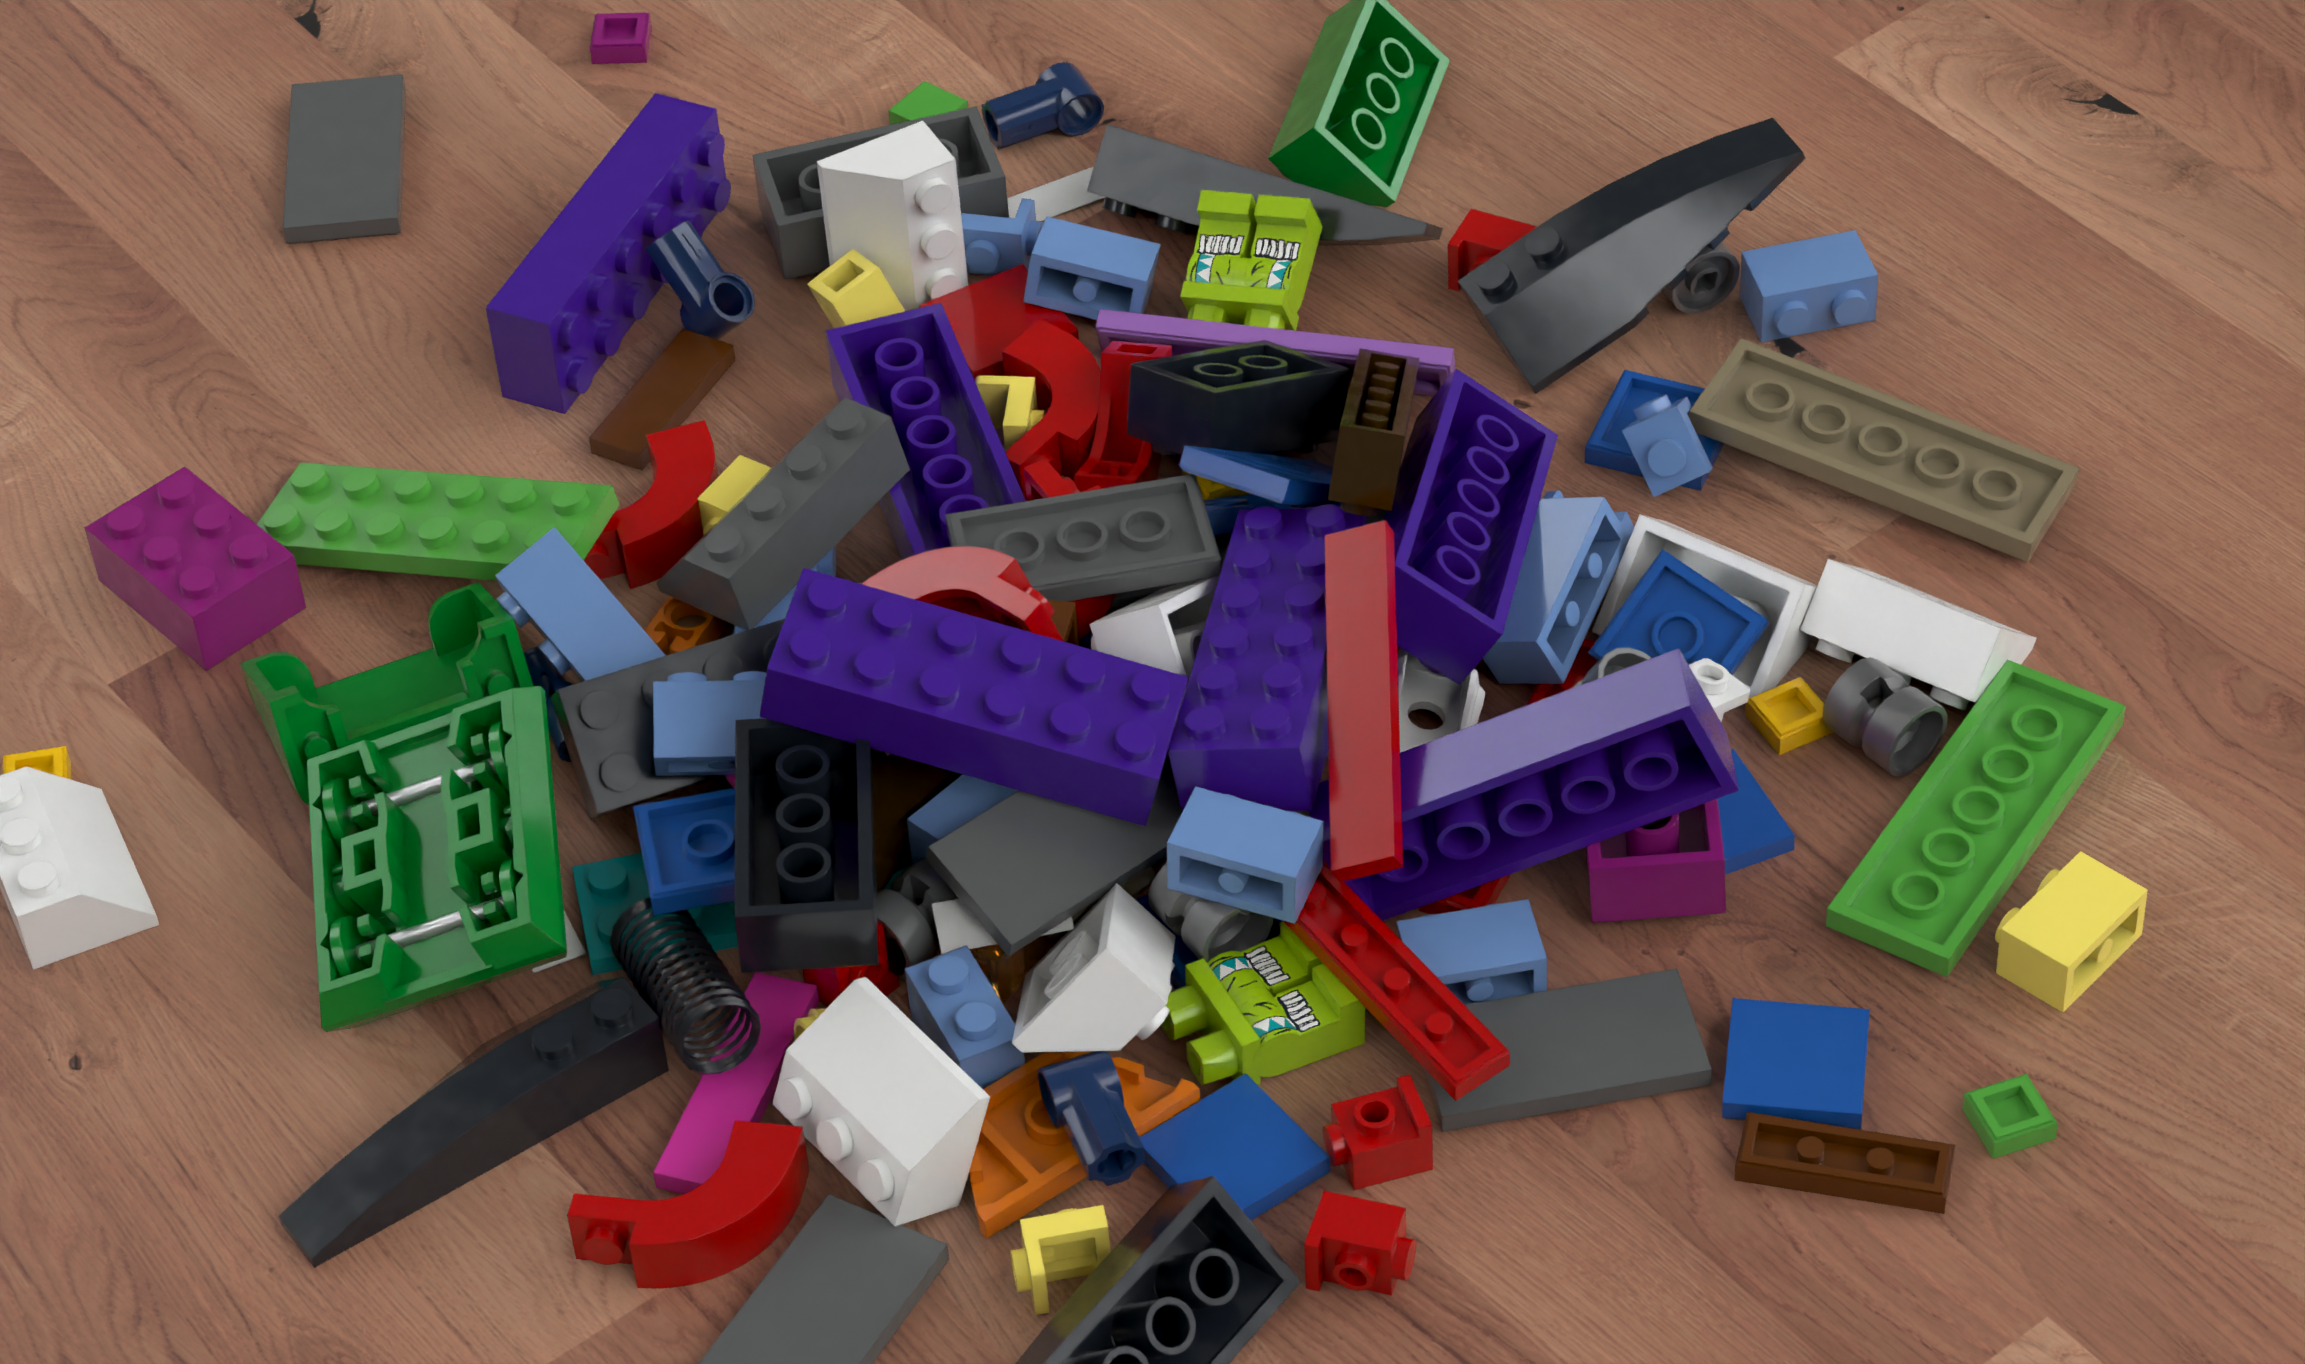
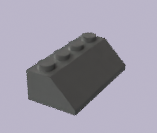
[657,398,910,630]

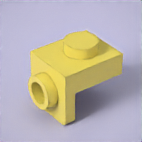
[975,375,1046,451]
[1010,1205,1111,1315]

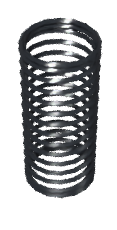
[610,897,761,1074]

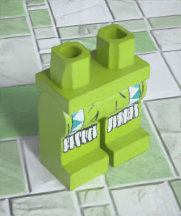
[1180,190,1323,331]
[1161,922,1365,1085]

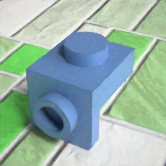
[961,198,1044,276]
[1622,394,1713,497]

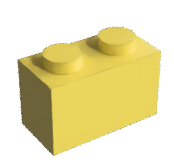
[1995,851,2148,1013]

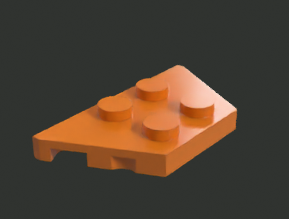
[968,1051,1200,1239]

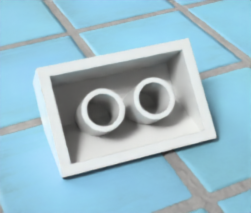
[817,121,968,311]
[1592,514,1818,698]
[1800,559,2037,710]
[1090,576,1219,722]
[0,766,159,970]
[1012,883,1175,1052]
[772,977,990,1226]

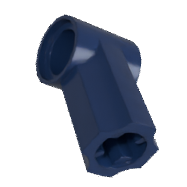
[981,62,1104,149]
[645,220,755,340]
[1037,1051,1145,1186]

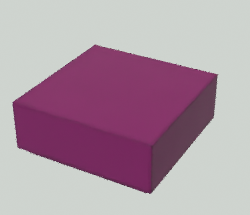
[590,12,652,64]

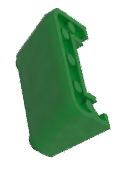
[240,582,533,805]

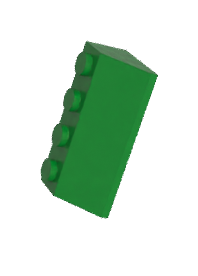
[1268,0,1450,207]

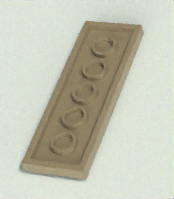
[1688,338,2079,562]

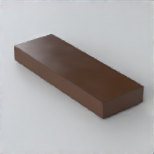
[589,329,735,470]
[1735,1112,1955,1214]

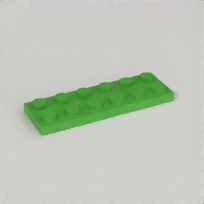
[257,463,620,581]
[1826,659,2126,977]

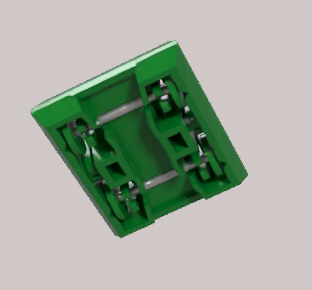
[307,686,567,1032]

